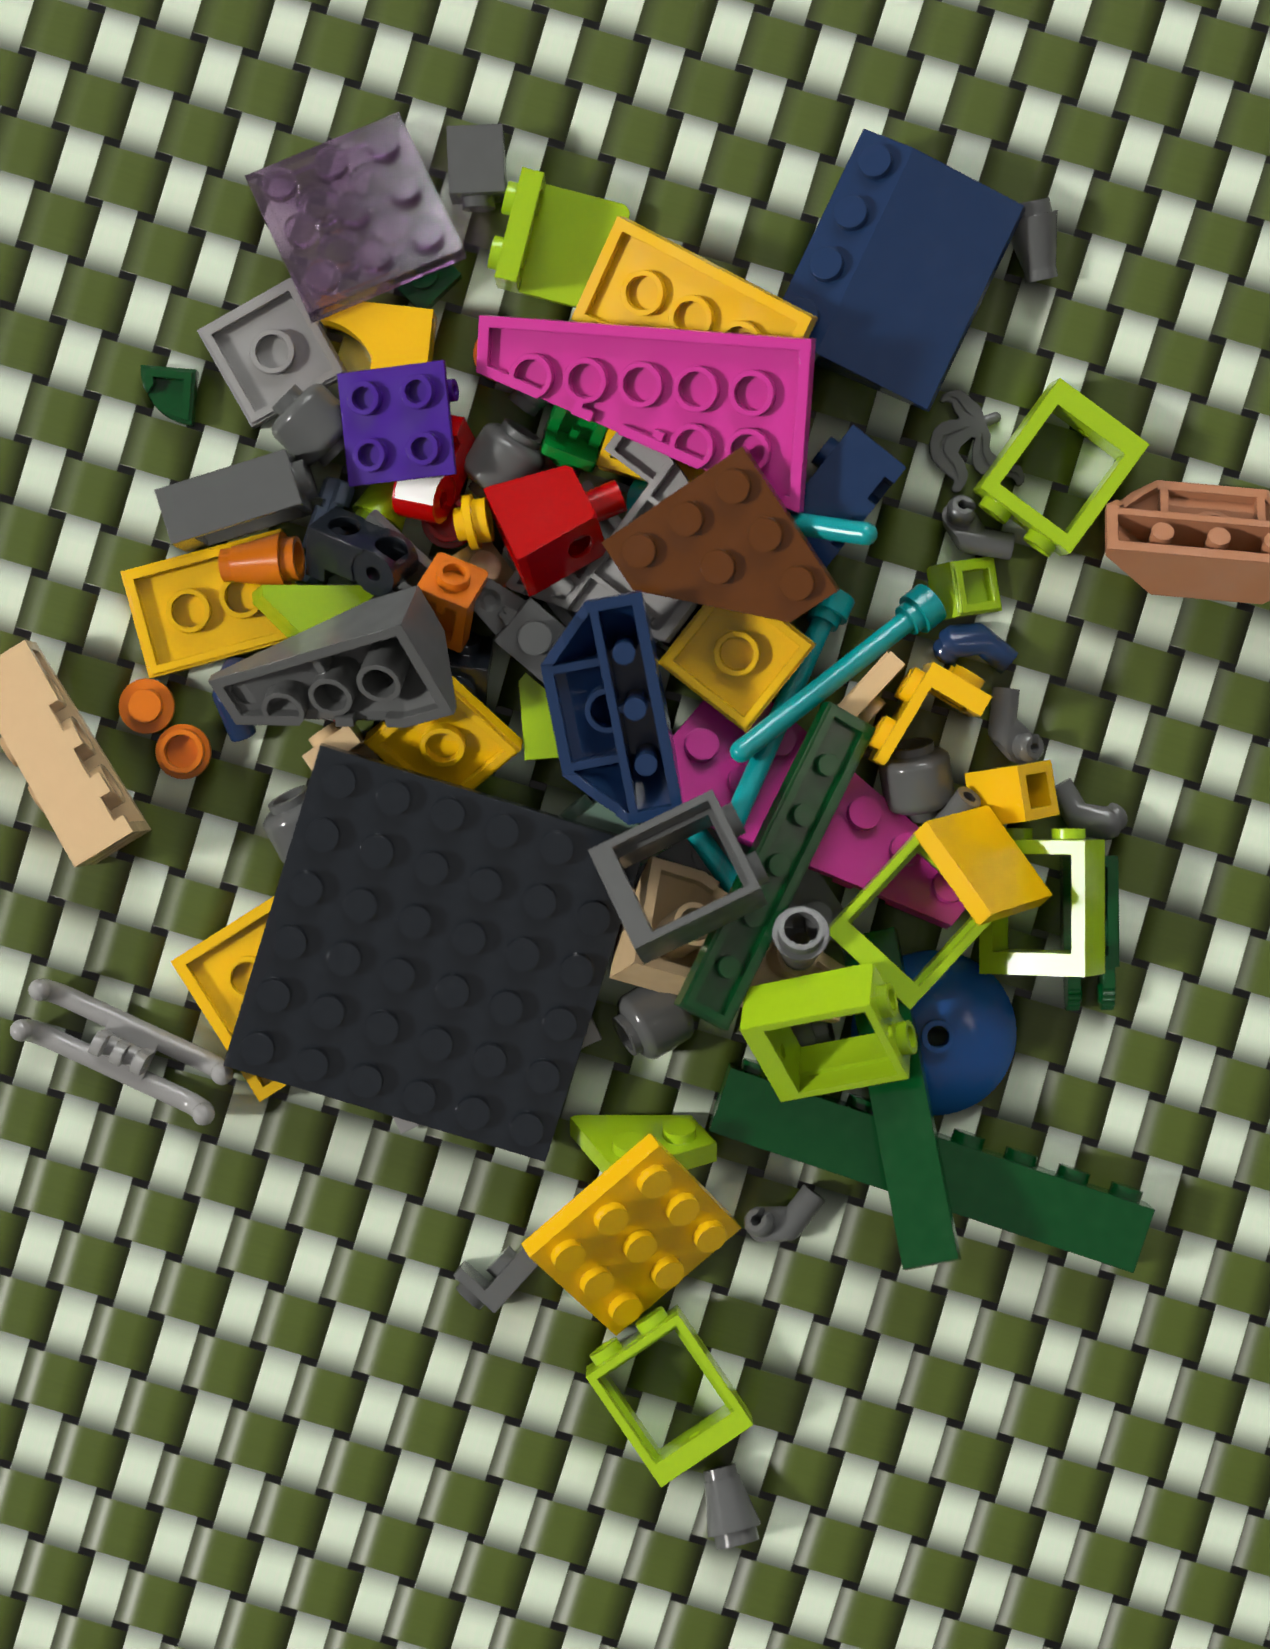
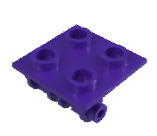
[337,360,459,487]

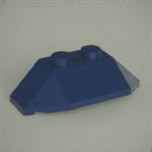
[540,590,683,825]

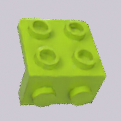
[487,167,630,308]

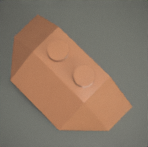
[1105,480,1270,604]

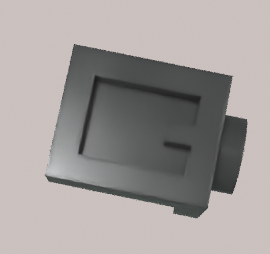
[453,1246,538,1314]

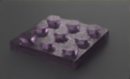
[245,112,466,323]

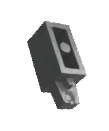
[474,578,566,683]

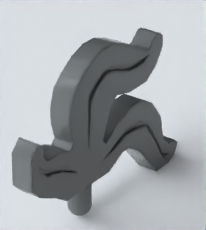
[929,389,1025,493]

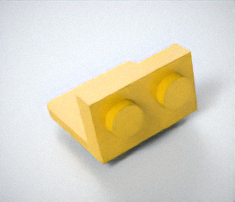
[868,662,992,766]

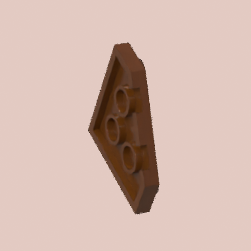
[601,446,840,623]

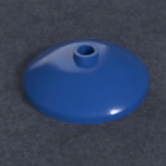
[850,950,1017,1115]

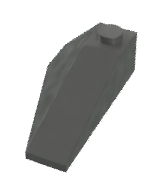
[208,585,457,728]

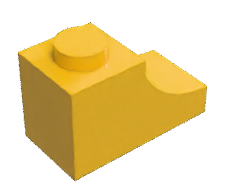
[319,297,437,369]

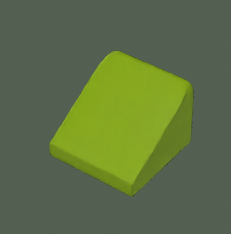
[927,557,1002,620]

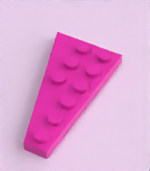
[476,315,816,513]
[673,700,966,929]

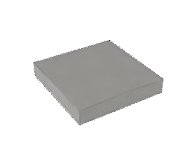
[197,276,348,429]

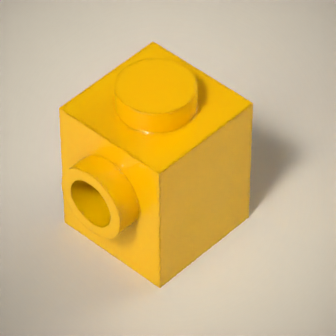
[964,760,1060,825]

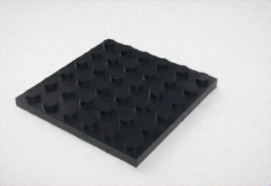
[223,743,641,1162]

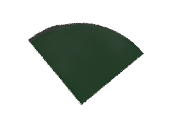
[141,365,199,427]

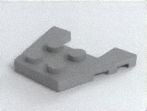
[505,432,699,643]

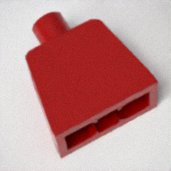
[483,465,627,597]

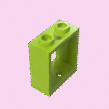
[972,378,1150,557]
[979,828,1105,977]
[829,834,991,1010]
[740,962,917,1102]
[586,1305,753,1487]

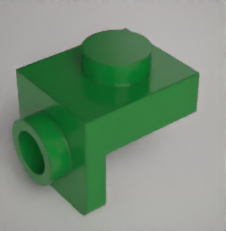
[541,405,607,472]

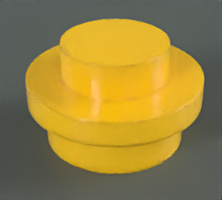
[453,494,495,551]

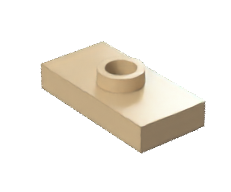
[837,652,905,723]

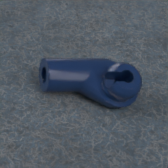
[932,623,1019,674]

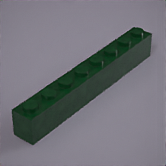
[708,1058,1155,1273]

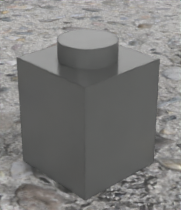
[446,124,507,212]

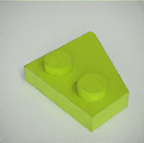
[570,1115,717,1173]

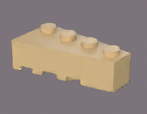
[0,640,151,867]

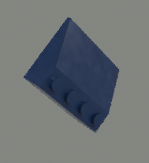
[783,129,1026,412]

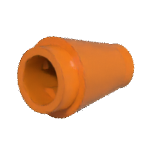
[218,532,305,585]

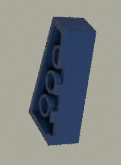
[787,424,907,567]

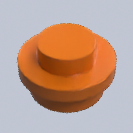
[119,678,175,734]
[155,724,212,779]

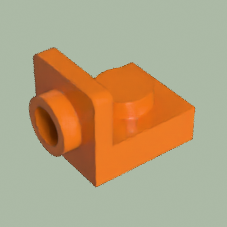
[417,552,488,653]

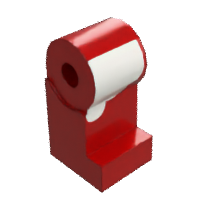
[392,415,475,524]

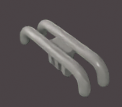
[10,979,234,1126]

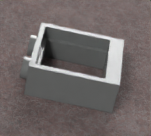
[154,449,319,553]
[588,790,770,964]

